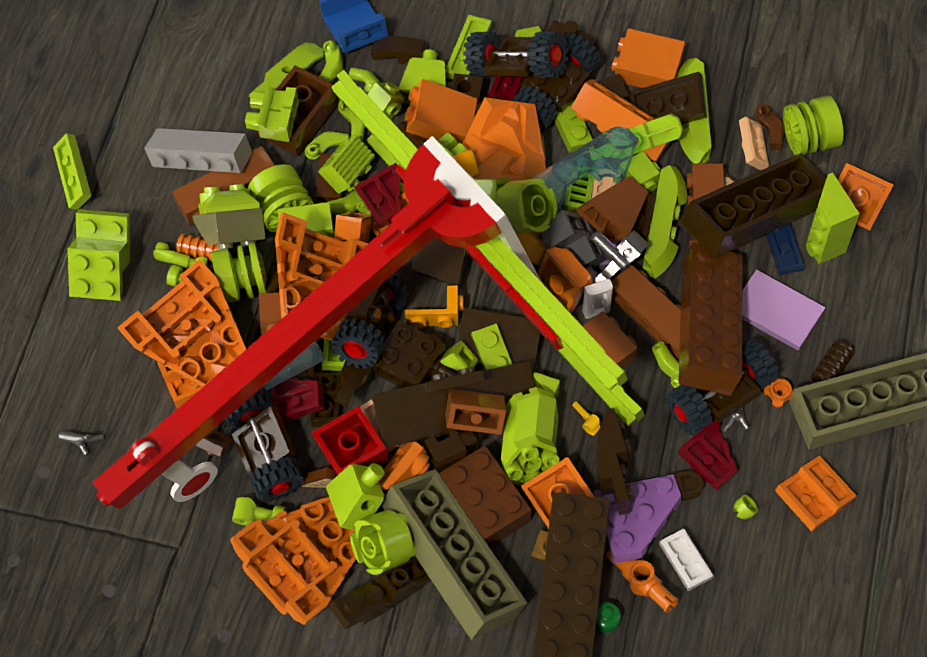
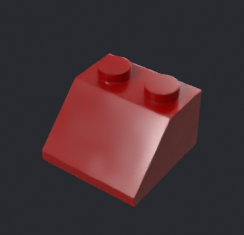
[311,406,388,475]

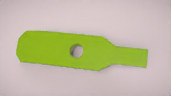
[249,43,324,98]
[588,114,683,162]

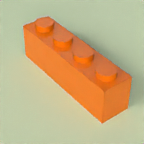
[571,79,670,161]

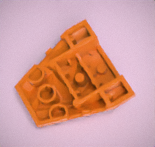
[462,98,549,189]
[275,212,368,340]
[117,259,246,387]
[230,497,356,625]

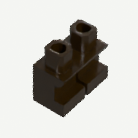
[424,429,477,474]

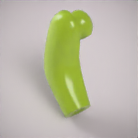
[319,41,343,83]
[338,100,366,142]
[305,131,349,160]
[328,181,362,214]
[652,342,681,388]

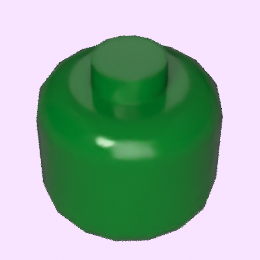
[595,602,621,633]

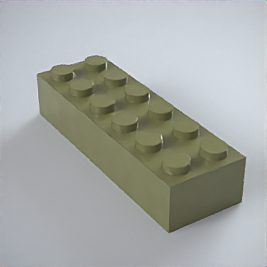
[789,353,927,450]
[381,469,527,640]

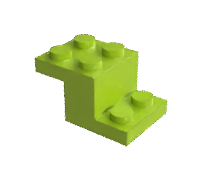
[67,209,131,301]

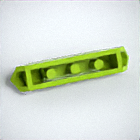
[676,58,711,164]
[642,165,687,278]

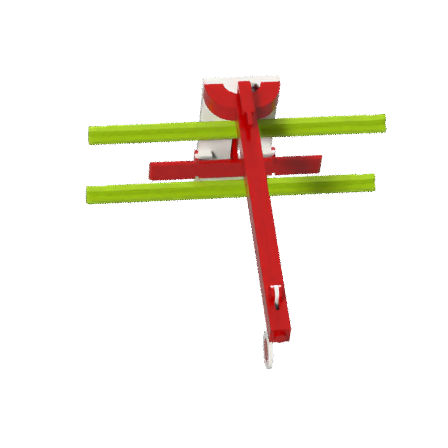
[93,69,645,510]

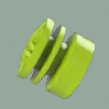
[783,95,844,156]
[247,164,314,232]
[211,242,267,304]

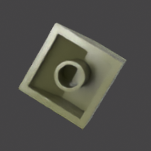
[193,208,265,249]

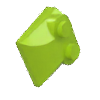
[198,184,260,215]

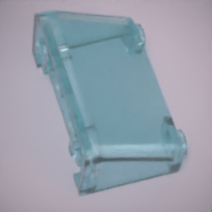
[530,126,638,214]

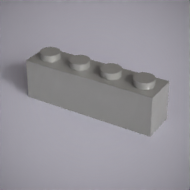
[145,128,252,173]

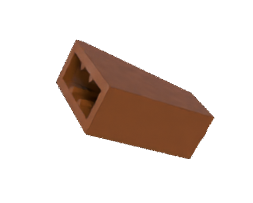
[576,176,648,244]

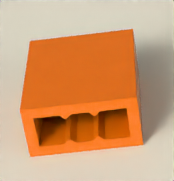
[611,28,685,88]
[405,78,477,144]

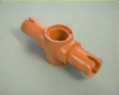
[606,550,679,613]

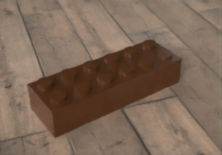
[678,243,742,396]

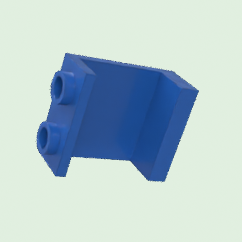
[319,0,388,53]

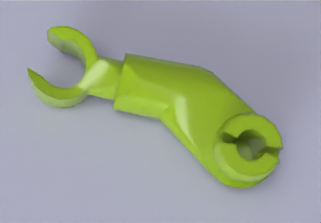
[153,242,209,268]

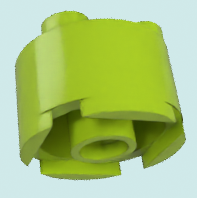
[496,179,557,233]
[350,510,416,575]

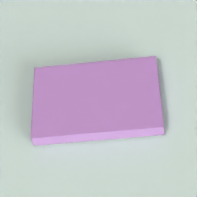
[742,270,826,351]

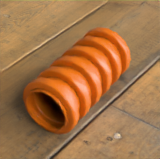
[177,233,220,261]

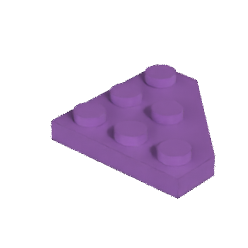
[593,474,681,564]

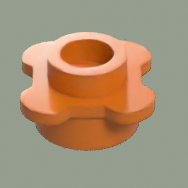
[763,378,793,408]

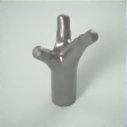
[722,407,749,433]
[59,430,104,455]

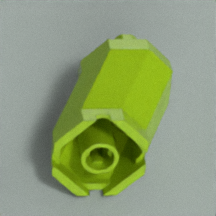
[501,387,559,486]

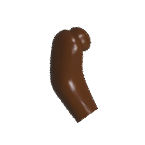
[755,104,784,150]

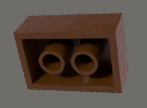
[255,65,339,157]
[439,445,531,548]

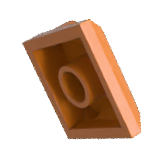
[838,163,894,231]
[537,247,593,314]
[379,441,430,492]
[521,457,594,529]

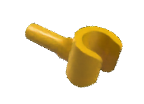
[572,401,600,436]

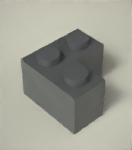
[540,210,607,269]

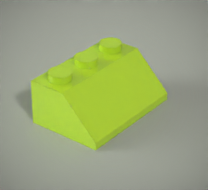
[806,172,859,264]

